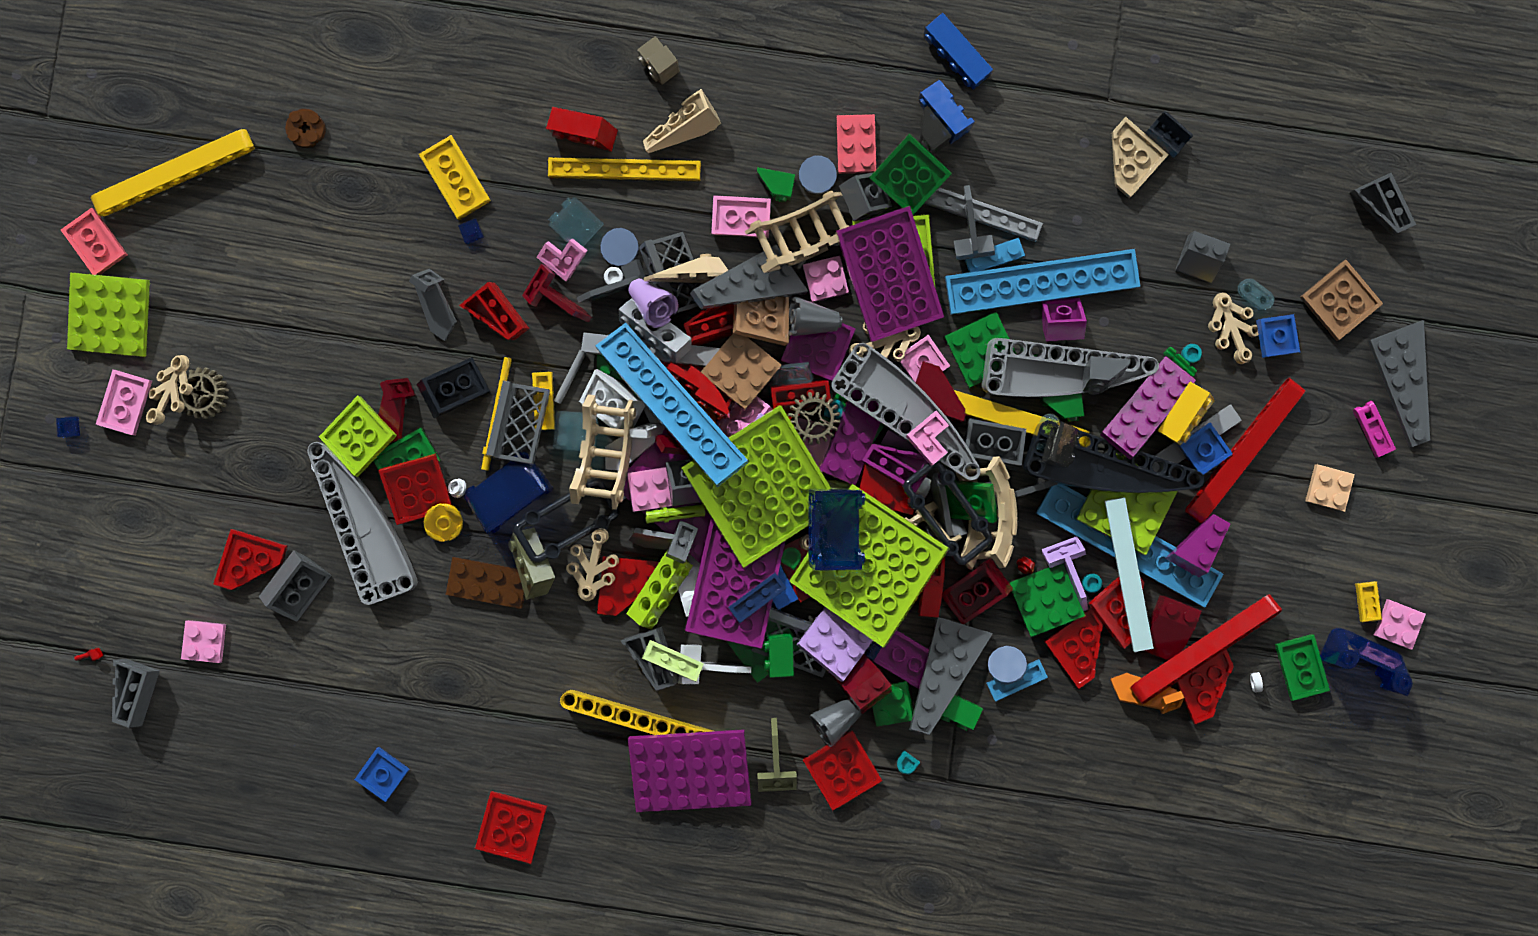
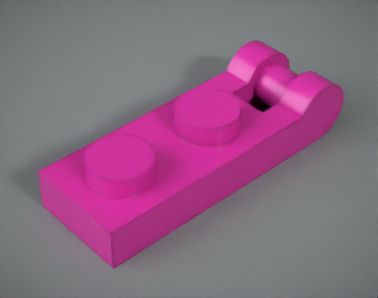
[1353,401,1396,457]

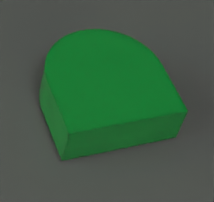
[781,547,801,570]

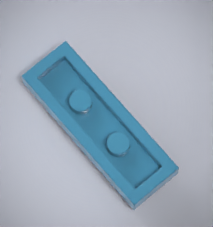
[965,238,1025,273]
[986,659,1048,701]

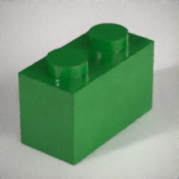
[764,634,794,677]
[940,695,983,731]

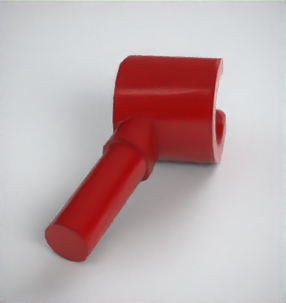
[74,648,104,661]

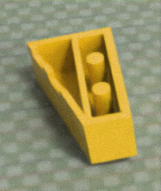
[1158,382,1215,446]

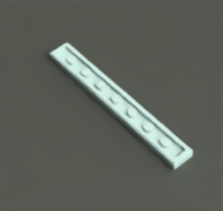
[1105,497,1154,652]

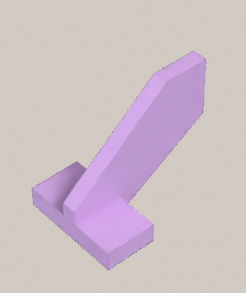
[1042,536,1088,611]

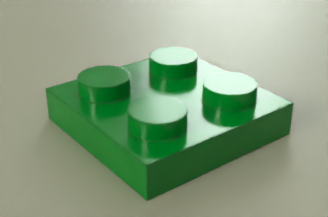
[872,681,914,726]

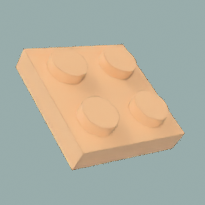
[1305,464,1355,511]

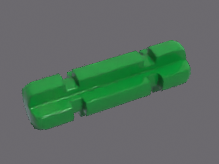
[1163,347,1197,377]

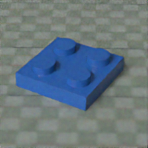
[1256,314,1300,358]
[1177,422,1233,475]
[354,747,410,802]

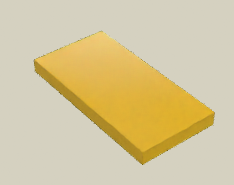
[419,135,491,220]

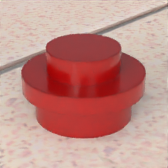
[1016,557,1035,574]

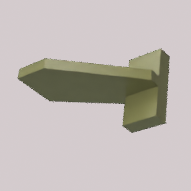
[757,718,797,792]

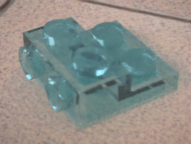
[548,197,604,247]
[553,411,598,451]

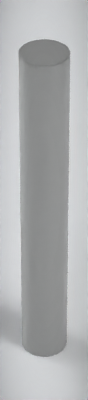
[554,350,587,404]

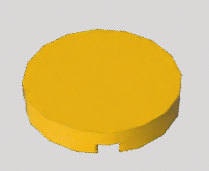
[424,504,463,542]

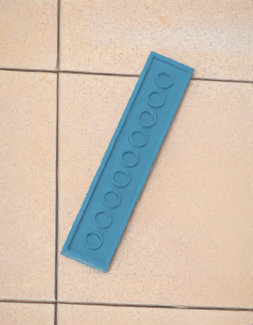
[945,249,1141,315]
[595,323,748,487]
[1035,483,1223,607]

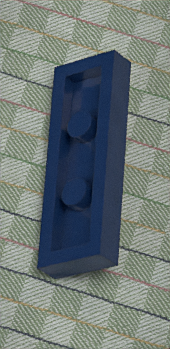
[728,573,786,623]

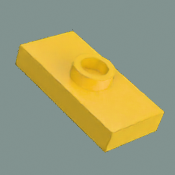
[1355,581,1382,622]

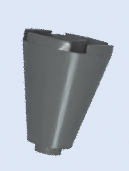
[789,297,842,336]
[809,698,862,747]

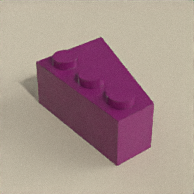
[862,444,928,493]
[1165,514,1230,578]

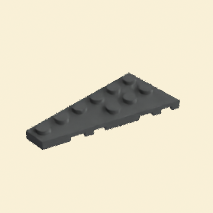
[690,245,808,309]
[1368,320,1430,447]
[909,617,993,735]

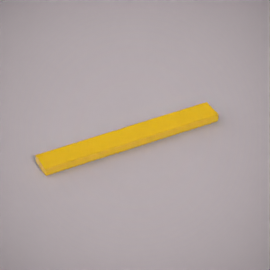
[548,158,701,181]

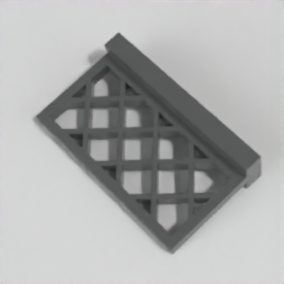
[639,232,703,317]
[486,381,550,465]
[751,607,826,678]

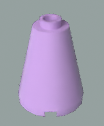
[628,279,678,328]

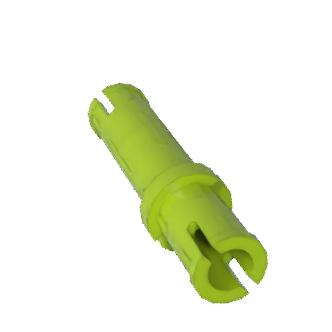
[645,504,705,524]

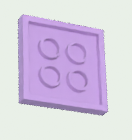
[797,607,873,682]

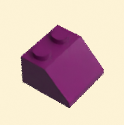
[1041,298,1087,341]

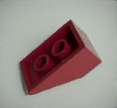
[942,558,1013,625]
[1143,595,1202,660]
[828,654,892,714]

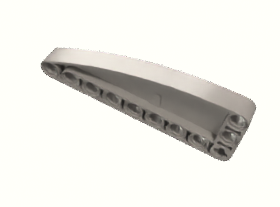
[982,338,1159,397]
[832,343,980,480]
[307,442,418,605]

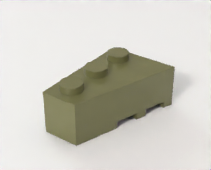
[509,527,555,600]

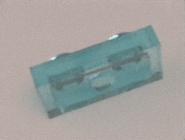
[773,362,813,386]

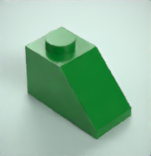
[757,167,795,202]
[1040,393,1084,422]

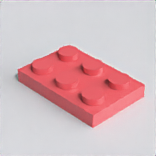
[836,114,876,174]
[61,208,128,275]

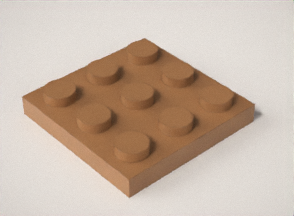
[1300,260,1383,341]
[733,296,789,346]
[701,334,782,410]

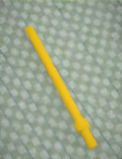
[481,357,512,471]

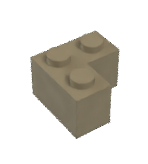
[637,36,680,85]

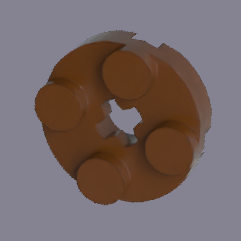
[285,109,326,148]

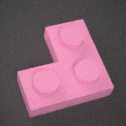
[536,239,588,281]
[906,411,949,466]

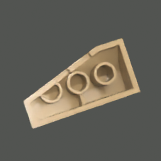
[643,89,721,153]
[644,254,728,283]

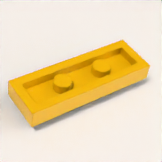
[532,372,555,430]

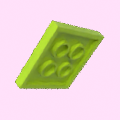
[319,395,397,477]

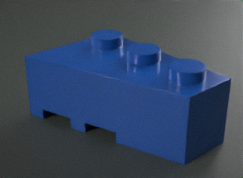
[919,80,975,144]

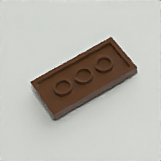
[445,557,525,609]

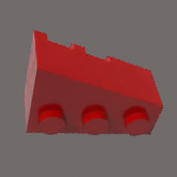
[546,107,618,152]
[459,282,530,340]
[684,304,734,346]
[771,380,831,419]
[858,464,914,515]

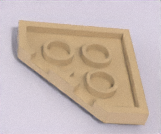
[1111,117,1169,198]

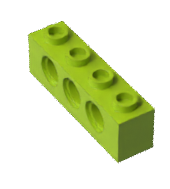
[626,550,693,630]

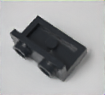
[1145,111,1193,158]

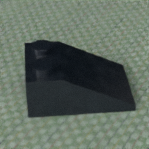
[416,357,490,419]

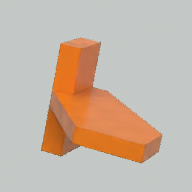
[1110,673,1184,714]

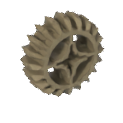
[178,367,229,419]
[788,392,840,444]

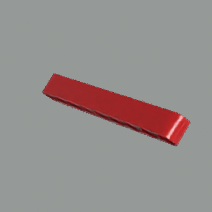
[1185,378,1305,523]
[1130,594,1282,704]

